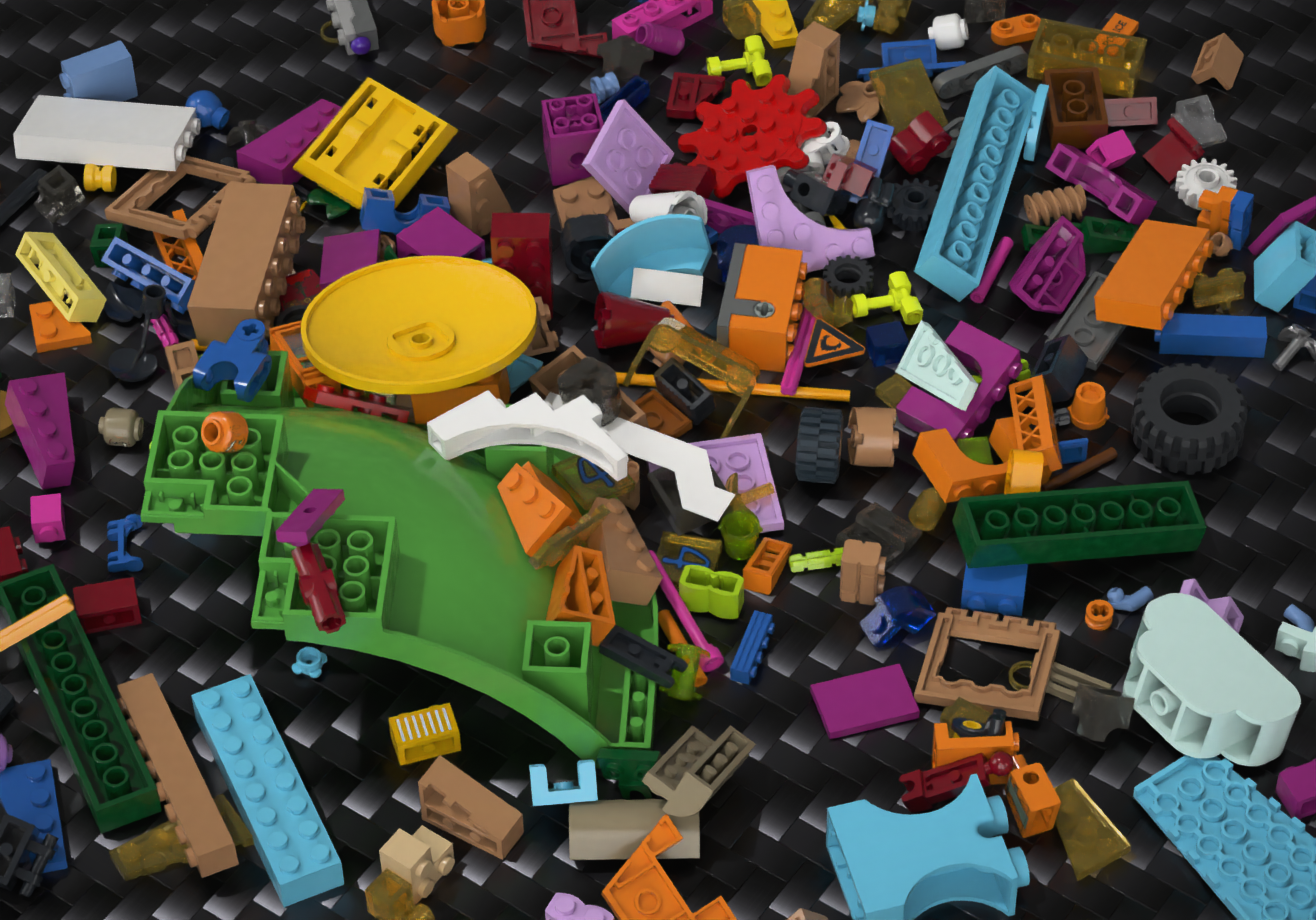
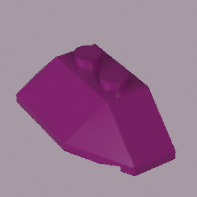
[1009,215,1086,314]

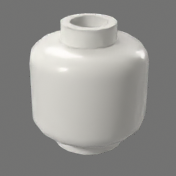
[928,13,969,51]

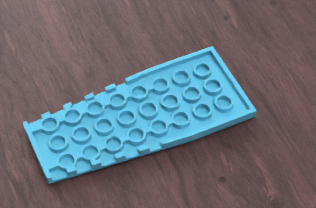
[1133,755,1316,920]

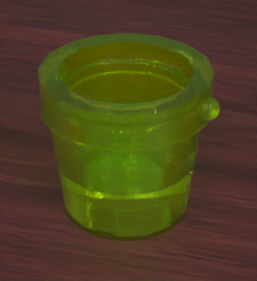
[718,510,763,560]

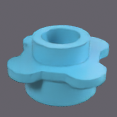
[857,0,876,31]
[292,647,327,678]

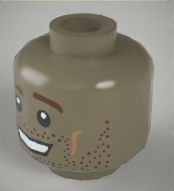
[98,407,144,447]

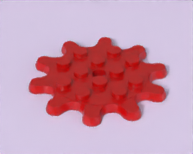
[678,74,827,198]

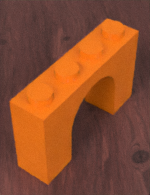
[913,417,1052,503]

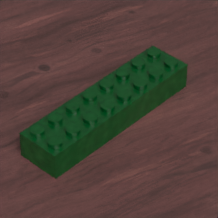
[952,481,1207,569]

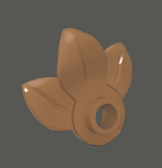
[836,80,886,124]

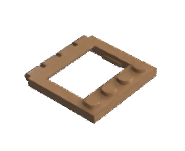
[104,156,256,240]
[914,607,1060,721]

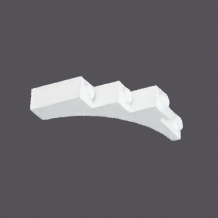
[427,390,629,482]

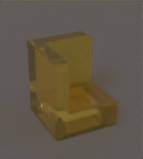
[723,0,761,40]

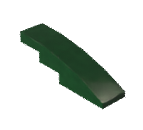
[1021,216,1138,254]

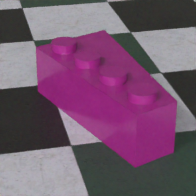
[236,99,342,185]
[5,372,75,490]

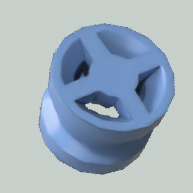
[590,72,620,104]

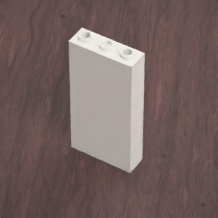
[13,95,201,171]

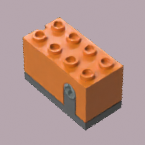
[717,243,807,373]

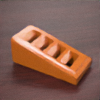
[743,537,793,595]

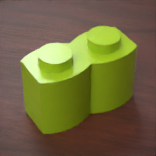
[679,565,744,619]

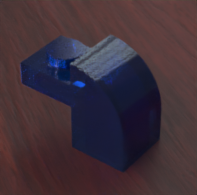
[717,224,759,282]
[859,586,936,648]

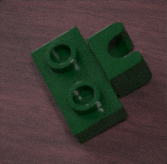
[597,748,662,800]

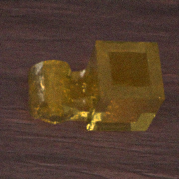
[873,0,911,34]
[365,868,435,920]

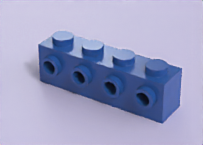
[101,236,195,314]

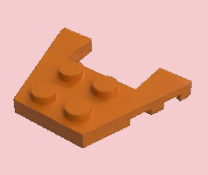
[601,814,737,920]

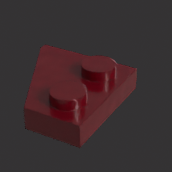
[666,72,725,119]

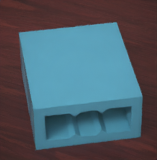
[1254,220,1316,312]

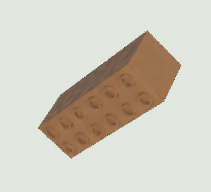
[187,182,306,346]

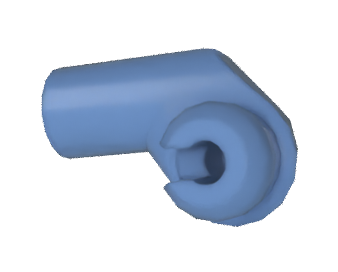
[1107,586,1154,611]

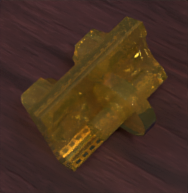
[1192,267,1246,310]

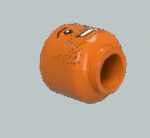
[201,411,249,453]

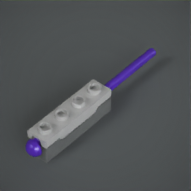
[326,0,379,55]

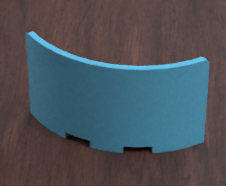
[591,214,712,298]

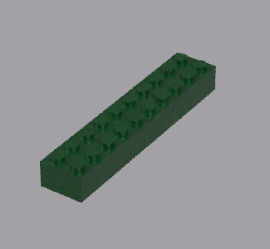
[0,564,162,834]

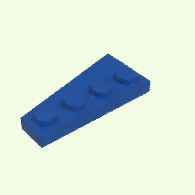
[0,759,68,873]

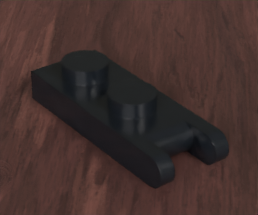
[599,625,688,689]

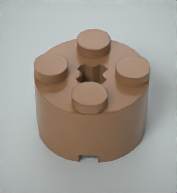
[847,407,899,467]

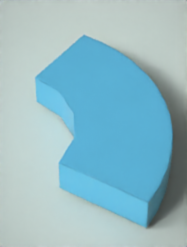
[1023,84,1049,161]

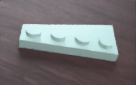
[895,320,978,411]

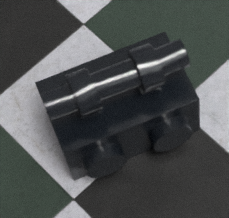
[0,813,59,898]

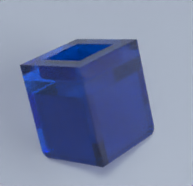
[866,321,908,367]

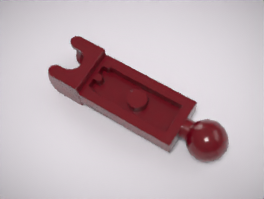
[899,751,1014,814]

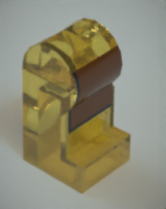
[803,278,853,328]

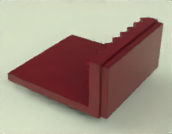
[1143,117,1205,184]

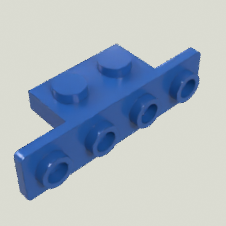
[857,39,966,82]

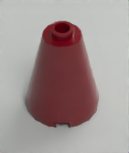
[594,291,675,349]

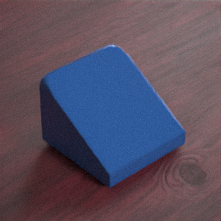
[1058,438,1088,464]

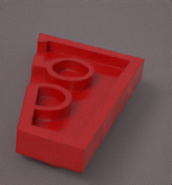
[303,383,410,423]

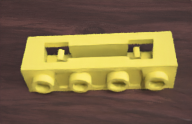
[15,232,107,322]

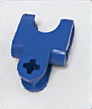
[193,319,272,402]

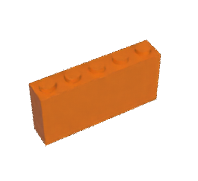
[1094,219,1214,331]

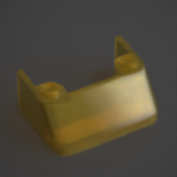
[622,317,761,439]

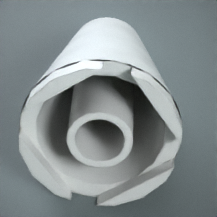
[629,190,708,225]

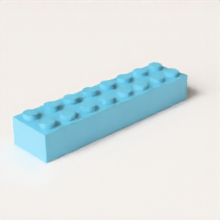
[191,674,344,907]

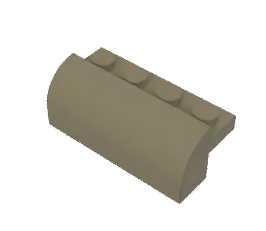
[642,725,756,817]
[569,799,700,860]

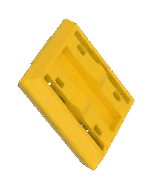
[293,77,458,209]

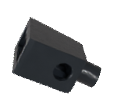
[783,169,852,216]

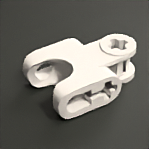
[777,122,850,192]

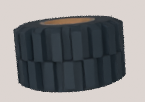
[796,407,843,484]

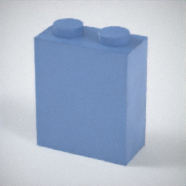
[59,40,138,102]

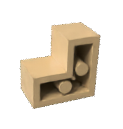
[379,825,455,906]

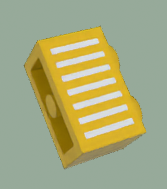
[389,703,461,766]

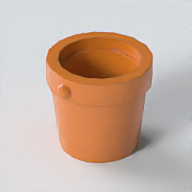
[1067,382,1110,430]

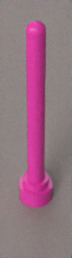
[648,550,724,672]

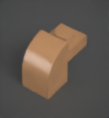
[164,340,199,391]

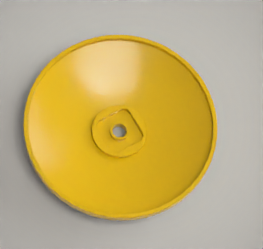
[301,256,537,394]

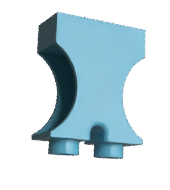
[826,774,1030,920]

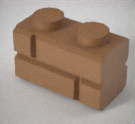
[840,539,887,605]

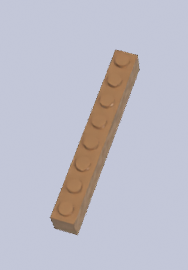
[116,673,239,878]

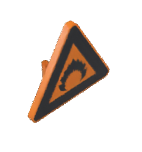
[804,318,865,367]

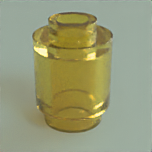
[908,488,947,531]

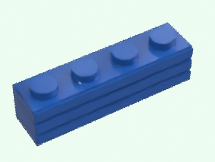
[730,610,775,685]

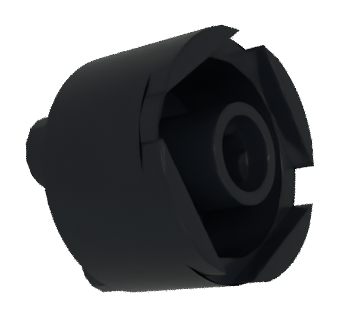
[560,214,617,280]

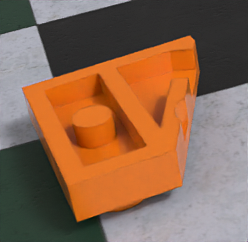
[29,301,92,353]

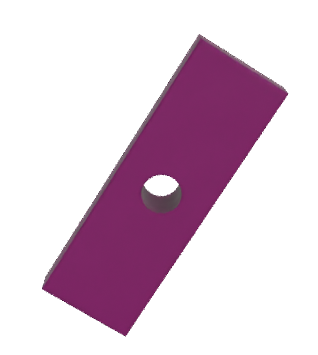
[276,489,345,547]

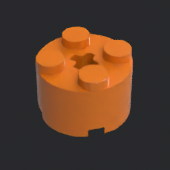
[432,0,486,47]

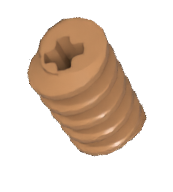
[1024,184,1086,226]

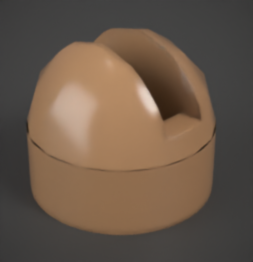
[1210,232,1233,257]

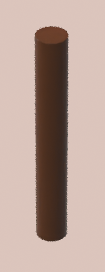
[1040,447,1118,492]

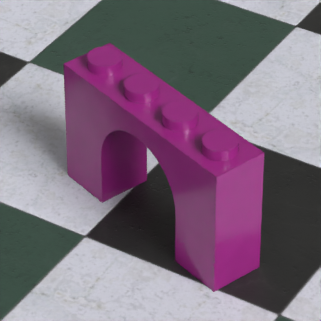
[896,321,1023,449]

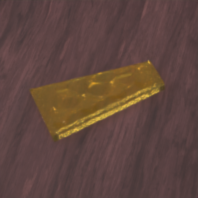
[109,793,254,881]

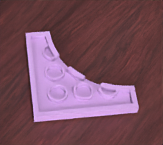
[746,165,875,273]
[646,433,784,534]

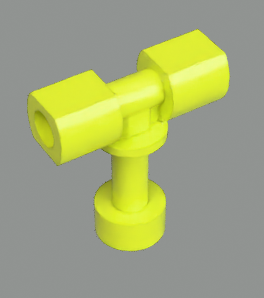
[706,35,772,86]
[850,271,923,325]

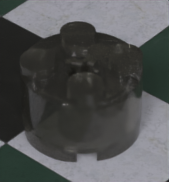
[557,357,622,427]

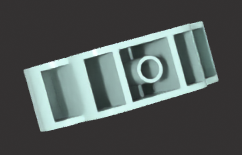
[1123,593,1301,766]

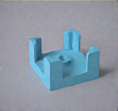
[529,759,598,806]

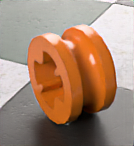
[1085,600,1114,631]

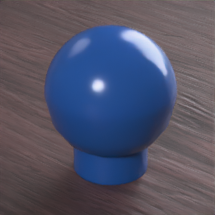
[185,90,230,130]

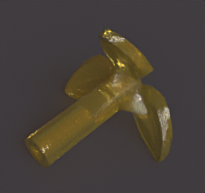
[724,473,774,523]

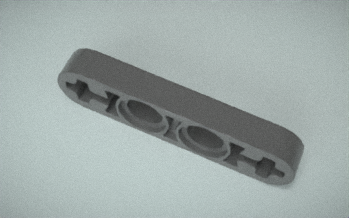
[932,46,1030,99]

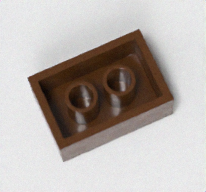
[1042,67,1109,150]

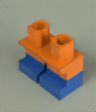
[1197,186,1254,251]

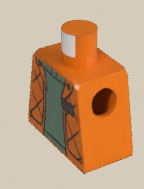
[1005,754,1061,838]

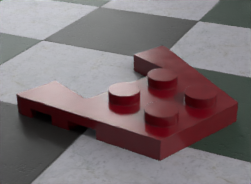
[523,0,610,59]

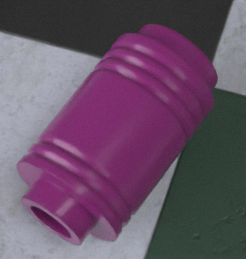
[635,22,685,56]

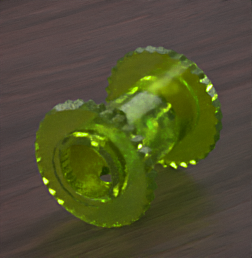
[659,643,710,701]

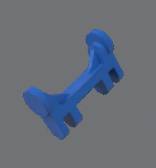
[107,514,144,572]

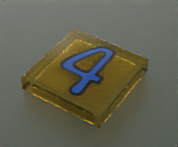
[551,455,636,510]
[657,531,722,588]

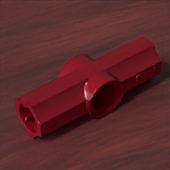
[291,542,346,634]

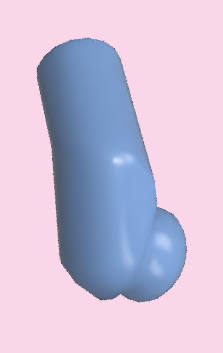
[1284,604,1315,632]

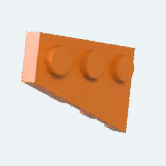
[497,463,572,559]

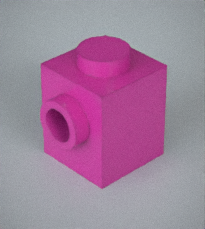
[1085,129,1136,170]
[30,493,66,543]

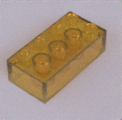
[1027,18,1147,98]

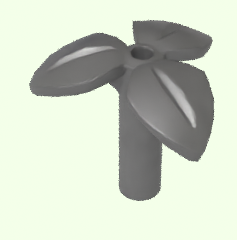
[1272,324,1316,371]

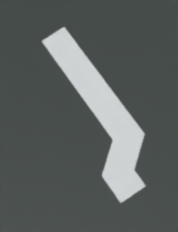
[544,392,736,522]

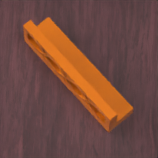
[153,209,203,281]
[1009,375,1062,472]

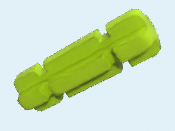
[789,547,844,573]

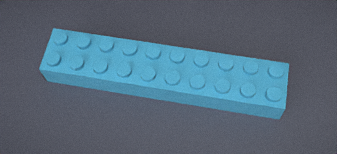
[914,66,1036,302]

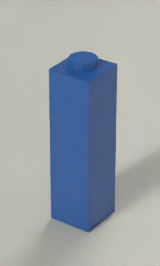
[1154,313,1267,358]

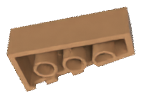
[584,497,663,606]

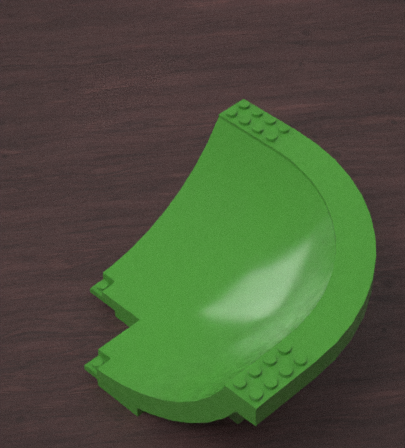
[140,351,659,769]

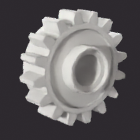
[1175,158,1237,211]

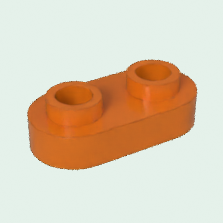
[991,14,1043,46]

